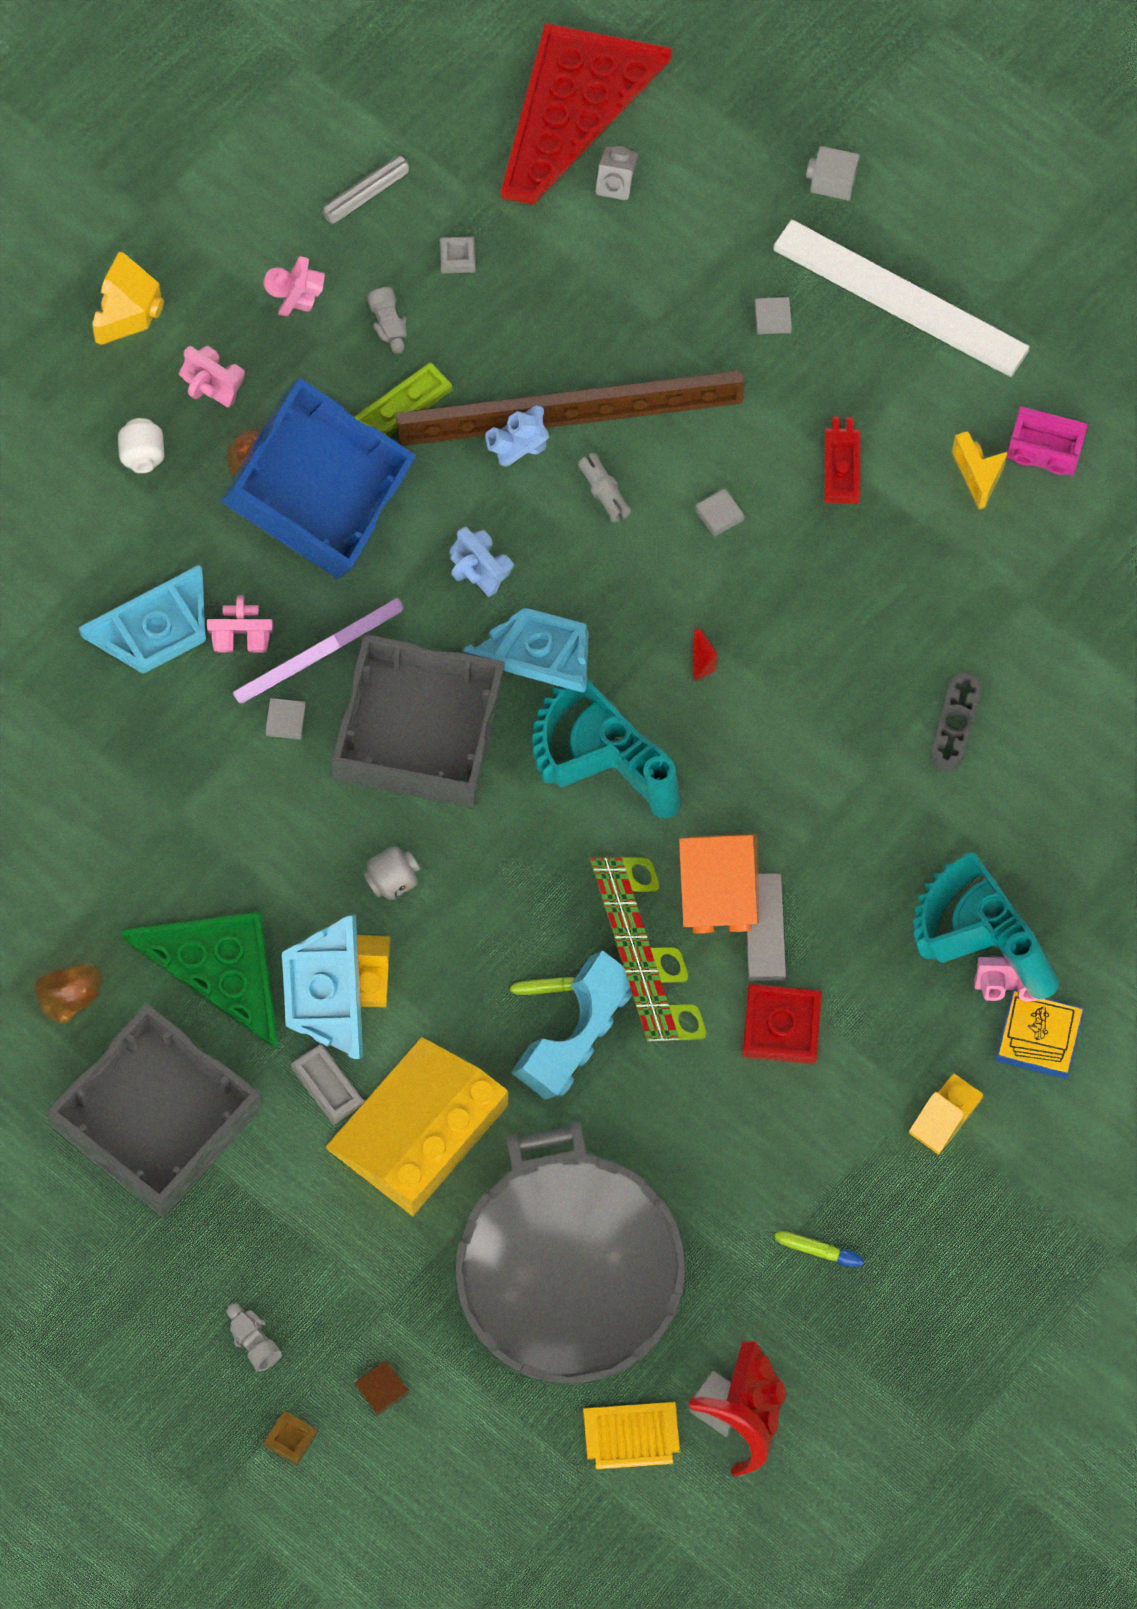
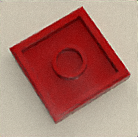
[742,984,822,1064]

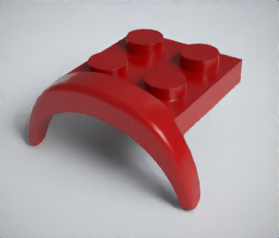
[688,1341,786,1476]

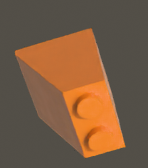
[679,833,759,933]

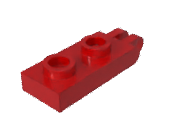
[824,416,860,504]

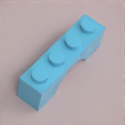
[511,950,632,1100]

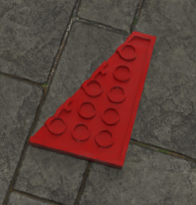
[501,23,673,205]

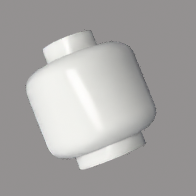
[118,418,165,473]

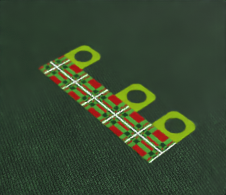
[590,858,707,1041]

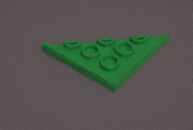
[120,912,279,1048]

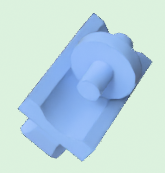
[485,405,549,466]
[449,527,514,597]

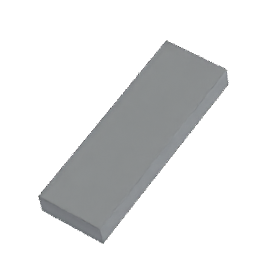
[746,874,786,981]

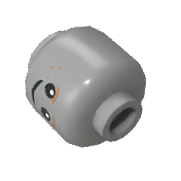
[364,846,421,900]

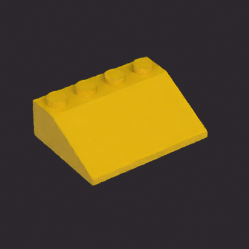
[326,1037,508,1216]

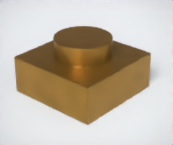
[263,1410,318,1466]

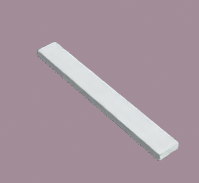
[774,219,1030,378]

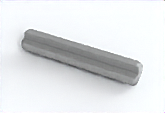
[322,156,409,224]

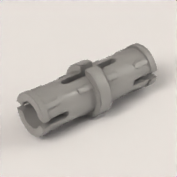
[578,453,631,522]

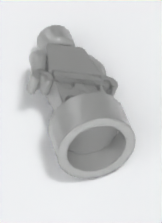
[367,287,407,354]
[226,1303,282,1371]

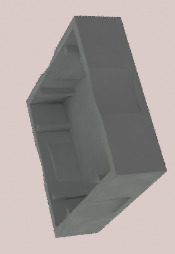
[331,634,505,808]
[46,1003,262,1218]

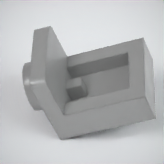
[595,146,639,200]

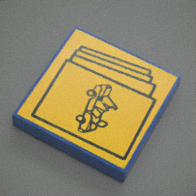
[995,989,1085,1080]

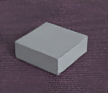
[440,237,475,273]
[754,297,792,335]
[695,489,744,537]
[265,698,306,740]

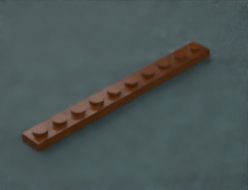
[396,371,744,446]

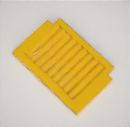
[583,1402,680,1469]

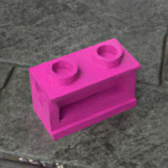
[1007,406,1088,476]

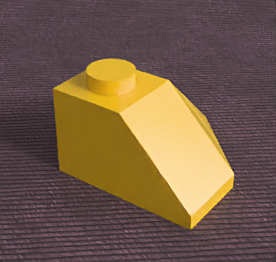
[92,252,164,345]

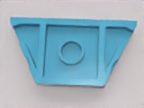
[79,565,206,674]
[463,608,589,693]
[282,915,363,1059]

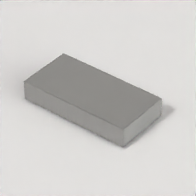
[291,1044,364,1125]

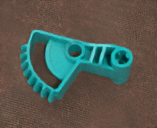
[531,679,681,818]
[912,852,1059,999]

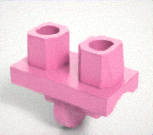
[263,256,325,317]
[179,346,245,408]
[207,595,274,653]
[974,954,1038,1001]

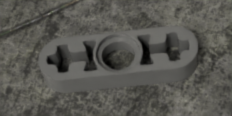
[930,673,982,773]

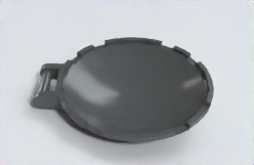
[456,1120,685,1384]

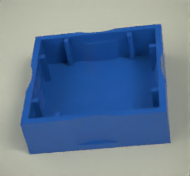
[220,377,416,579]

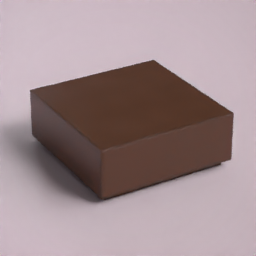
[355,1360,409,1416]

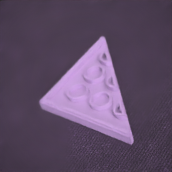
[233,598,404,703]

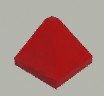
[692,628,718,681]

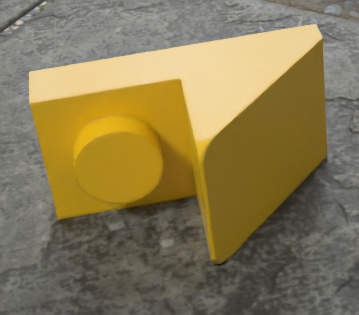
[952,431,1007,510]
[357,935,390,1008]
[909,1073,984,1155]

